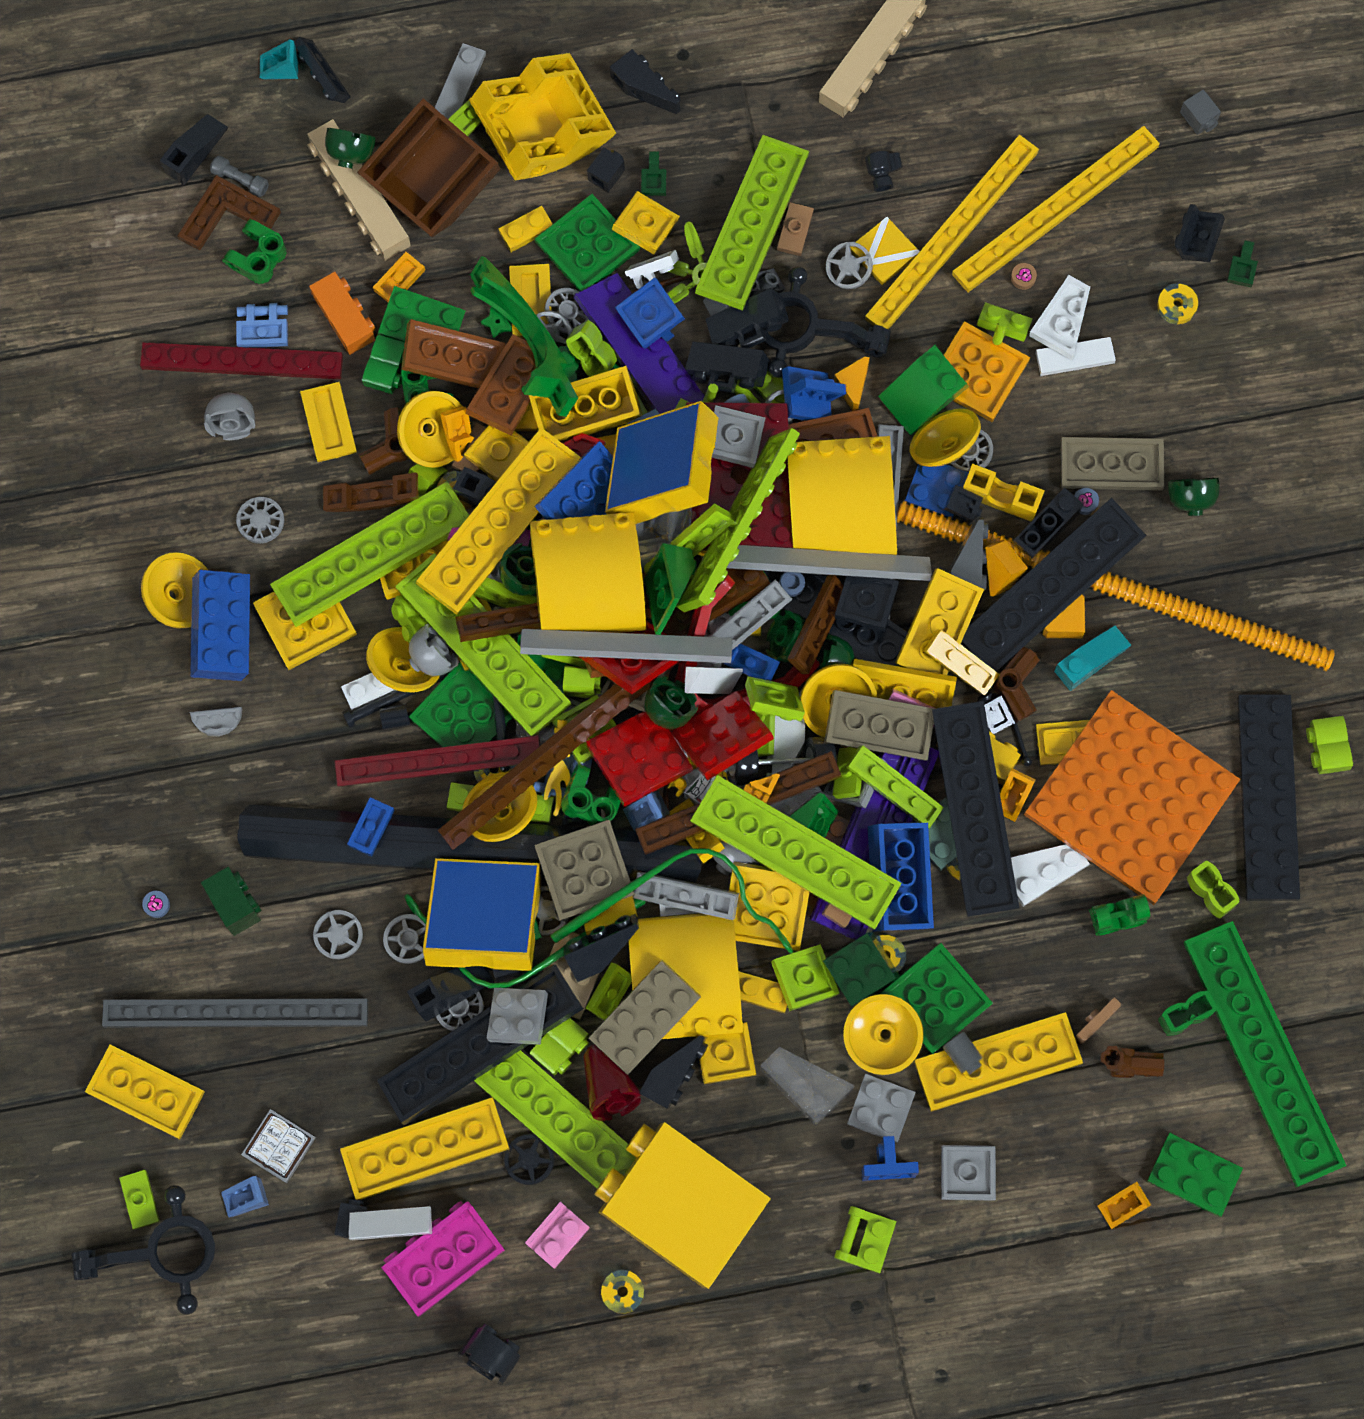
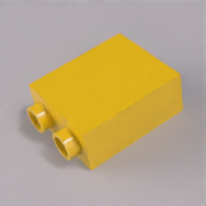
[594,1122,771,1289]

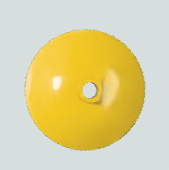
[397,391,462,468]
[910,409,981,467]
[141,553,209,628]
[366,627,440,692]
[800,664,877,736]
[462,772,537,842]
[843,994,924,1075]

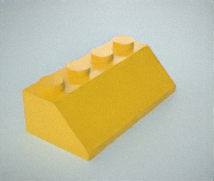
[529,366,643,443]

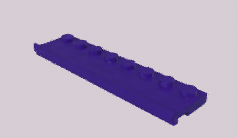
[573,273,705,414]
[809,747,939,940]

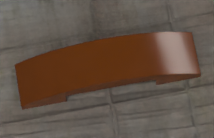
[323,472,418,512]

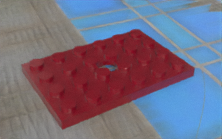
[685,402,793,551]

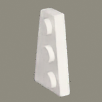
[1029,275,1090,361]
[1011,844,1090,907]

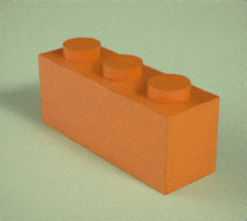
[309,272,376,355]

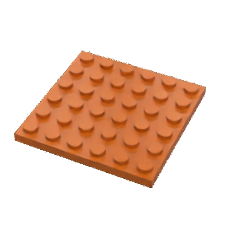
[1024,690,1240,905]

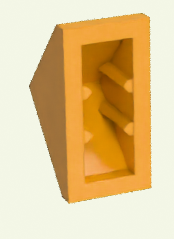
[834,357,870,411]
[985,540,1028,596]
[1042,595,1085,639]
[1000,768,1036,822]
[1098,1182,1151,1229]

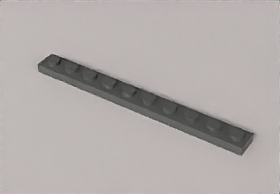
[102,999,368,1028]

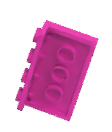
[382,1201,505,1317]

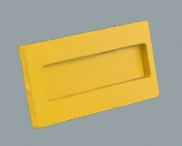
[509,264,552,339]
[300,382,357,462]
[1036,720,1089,765]

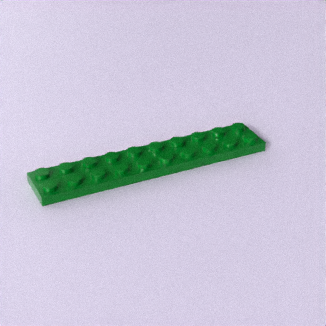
[1183,921,1347,1188]

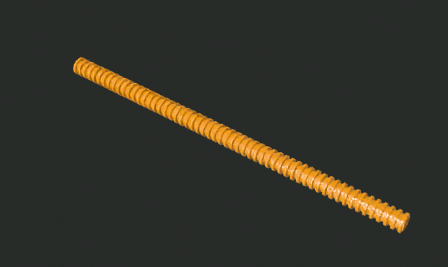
[897,501,1335,671]

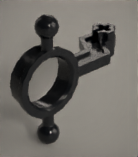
[764,266,891,378]
[71,1185,215,1315]

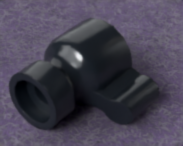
[865,151,903,192]

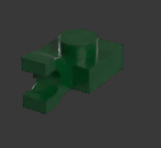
[641,151,666,196]
[1227,240,1258,288]

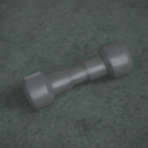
[210,155,269,197]

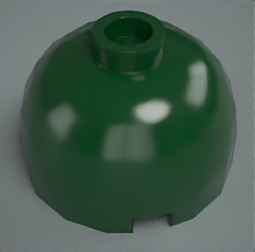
[325,128,376,169]
[1168,478,1220,516]
[499,543,536,596]
[766,610,806,664]
[813,633,855,673]
[644,676,698,729]

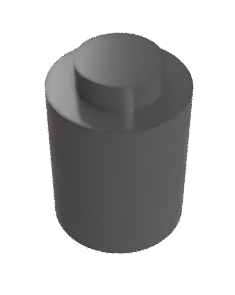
[943,1032,983,1075]

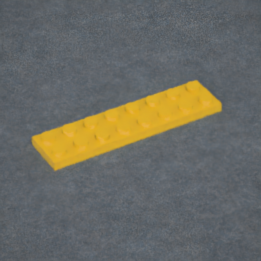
[416,427,581,615]

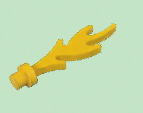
[543,720,570,816]

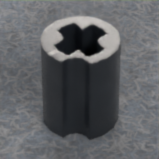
[379,704,410,730]

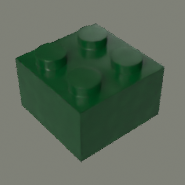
[201,866,262,936]
[823,931,900,1006]

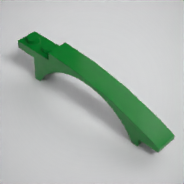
[470,256,578,417]

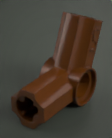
[359,408,408,475]
[993,647,1040,722]
[1101,1046,1164,1078]

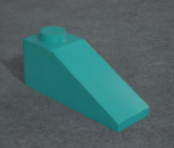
[1054,626,1131,691]

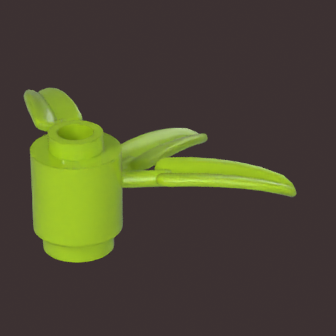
[667,221,707,303]

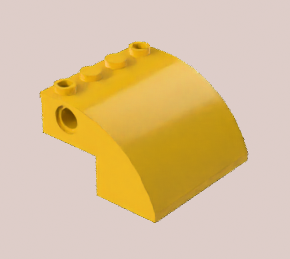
[469,53,616,180]
[788,436,897,555]
[530,512,646,633]
[629,913,743,1039]

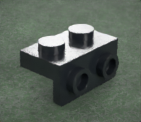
[1175,204,1225,263]

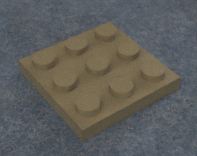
[534,820,635,921]

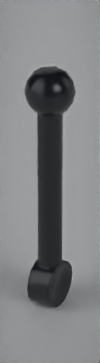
[1011,715,1032,766]

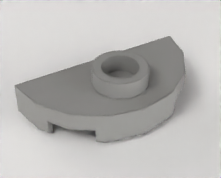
[190,707,242,736]

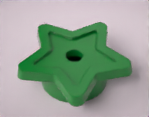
[481,307,512,338]

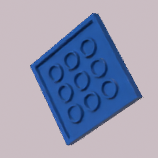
[534,441,613,520]

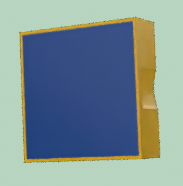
[605,401,719,524]
[423,858,542,971]

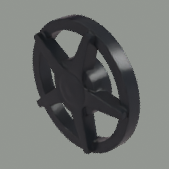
[504,1134,555,1185]

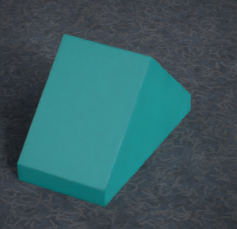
[260,40,298,79]

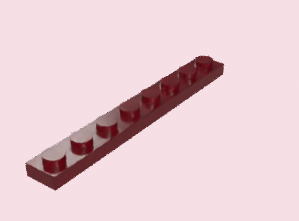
[140,342,343,380]
[335,736,541,787]

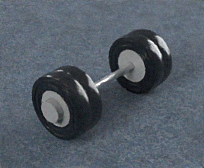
[726,736,837,787]

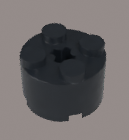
[457,1324,521,1385]

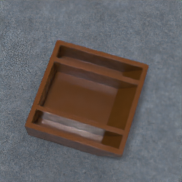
[357,98,501,238]

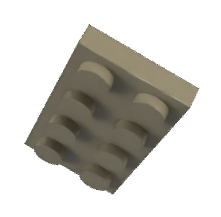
[1061,437,1164,490]
[824,690,934,761]
[589,960,701,1075]

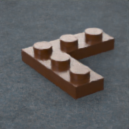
[178,175,281,250]

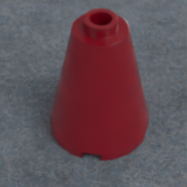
[583,1044,641,1121]

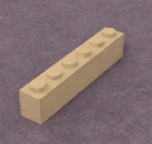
[819,0,927,118]
[307,119,411,261]

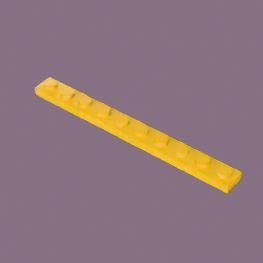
[952,126,1160,293]
[865,135,1039,329]

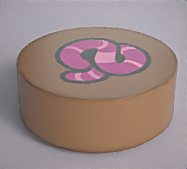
[1011,263,1037,290]

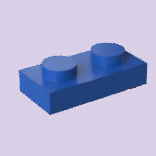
[724,644,780,681]
[347,797,394,857]

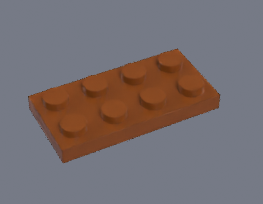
[401,319,505,389]
[466,334,536,436]

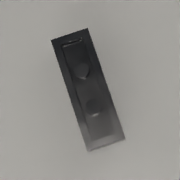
[294,37,351,103]

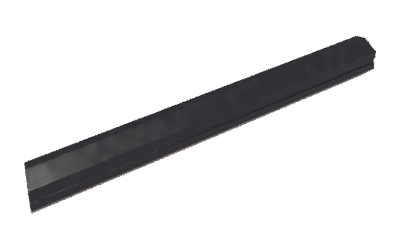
[237,804,701,883]

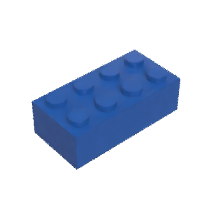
[191,570,250,681]
[868,823,934,931]

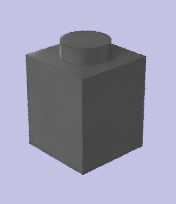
[1180,89,1221,135]

